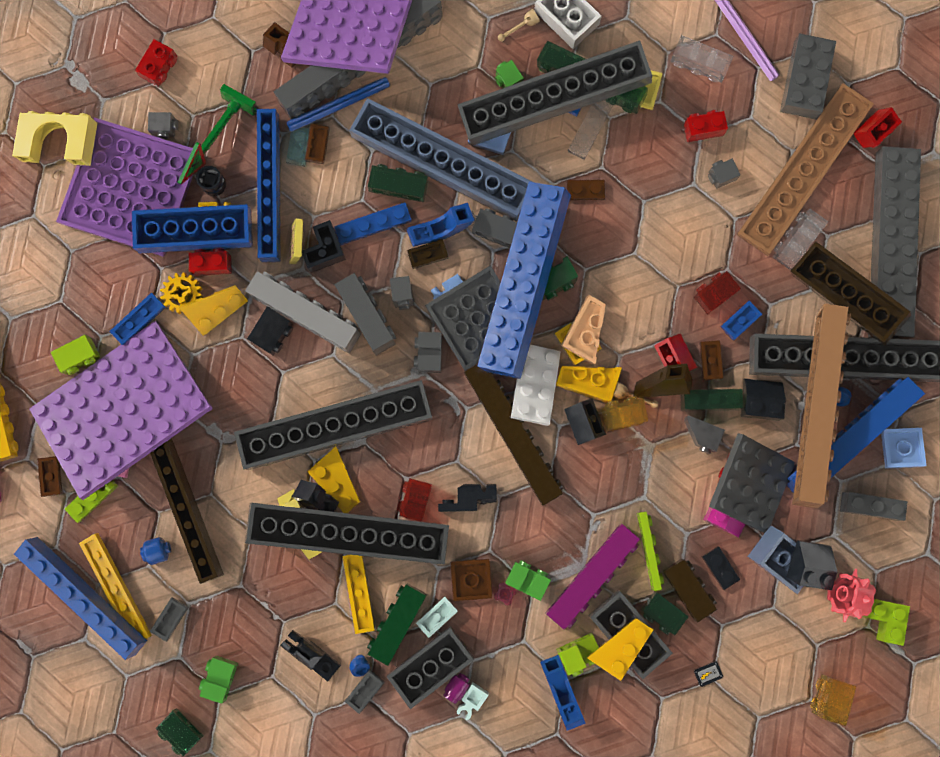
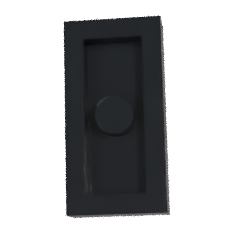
[701,546,740,590]

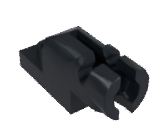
[438,484,497,512]
[280,630,341,682]

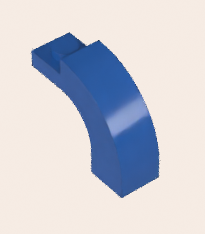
[407,203,474,247]
[540,655,586,731]

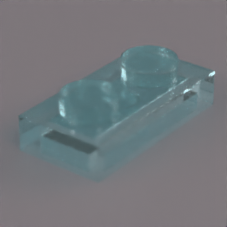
[286,128,310,167]

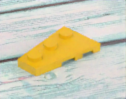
[178,285,248,336]
[556,366,622,404]
[307,446,360,513]
[587,618,653,681]

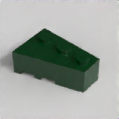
[542,256,578,301]

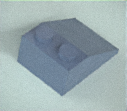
[747,526,803,594]

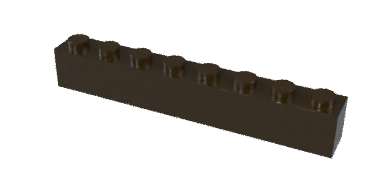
[464,364,564,506]
[150,438,224,584]

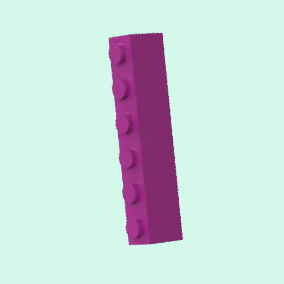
[545,524,640,630]

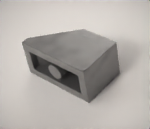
[684,415,725,454]

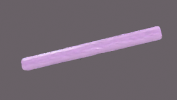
[715,0,779,81]

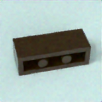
[662,559,717,623]

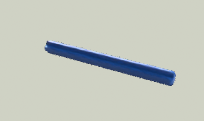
[286,77,390,131]

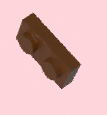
[567,180,605,200]
[700,340,723,381]
[37,456,63,497]

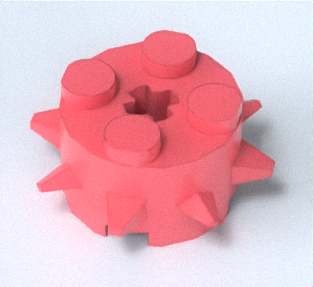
[827,569,876,622]

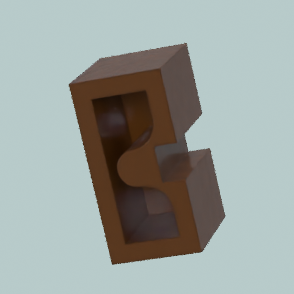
[263,22,296,68]

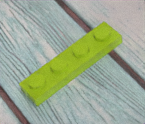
[637,512,664,591]

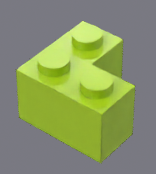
[862,599,910,646]
[556,633,599,677]

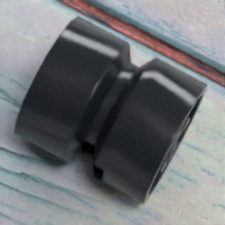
[196,166,226,196]

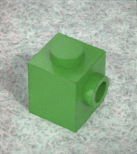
[495,60,524,88]

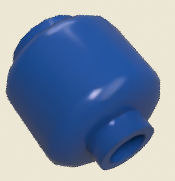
[140,537,171,565]

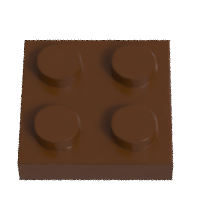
[450,559,492,601]

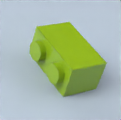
[51,335,100,375]

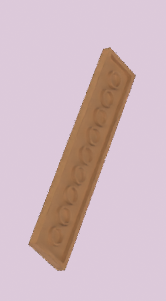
[737,83,874,256]

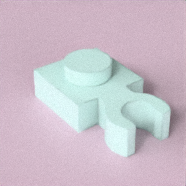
[457,682,489,720]

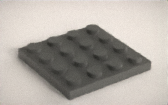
[425,265,501,371]
[709,433,795,533]

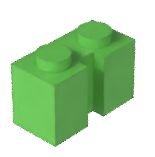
[505,560,551,601]
[199,656,238,704]

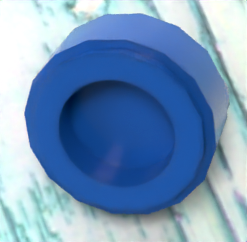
[836,387,852,407]
[349,655,370,677]

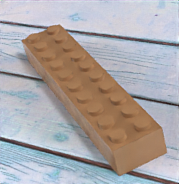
[792,304,851,509]

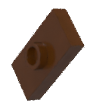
[305,124,330,164]

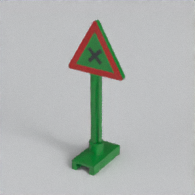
[178,84,257,185]

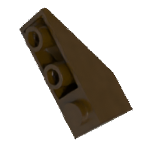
[633,364,693,398]

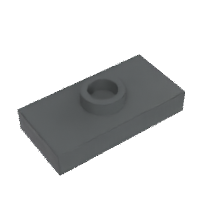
[150,597,189,642]
[344,670,385,714]

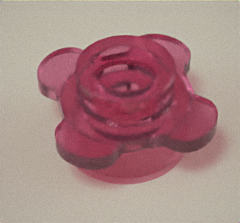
[494,582,516,606]

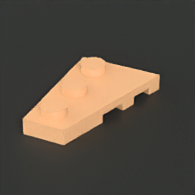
[561,295,606,364]

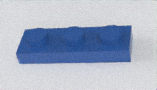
[109,292,166,345]

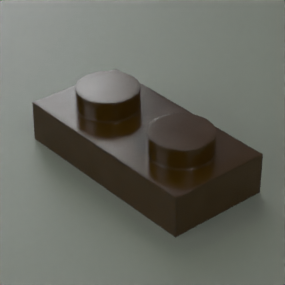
[407,239,449,269]

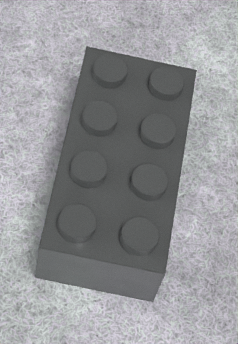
[780,33,836,120]
[334,273,396,356]
[588,590,673,679]
[387,626,474,709]

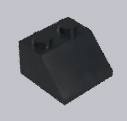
[247,306,293,356]
[741,379,786,421]
[786,540,838,590]

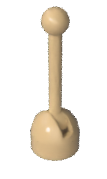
[498,9,540,41]
[613,382,658,408]

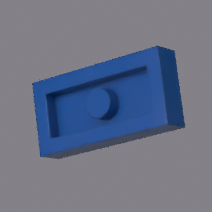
[721,300,762,341]

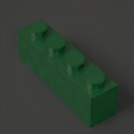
[367,583,427,666]

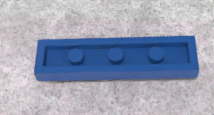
[334,202,412,245]

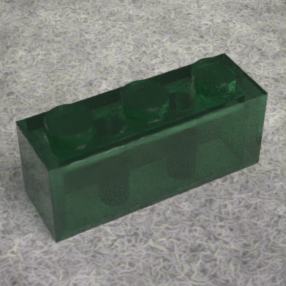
[367,164,428,202]
[680,389,743,411]

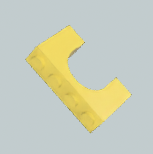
[12,111,97,166]

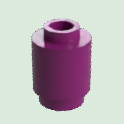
[443,673,471,704]

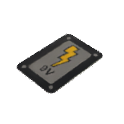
[694,661,723,687]

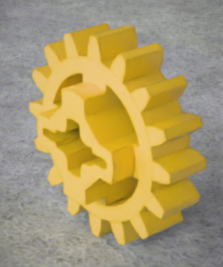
[160,272,203,314]

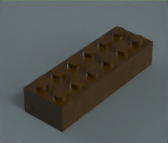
[790,241,911,346]

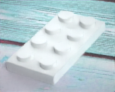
[511,344,561,426]

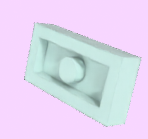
[416,597,458,638]

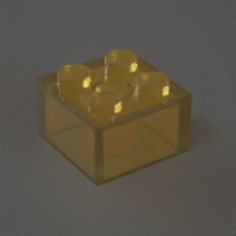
[601,396,648,432]
[811,674,856,726]

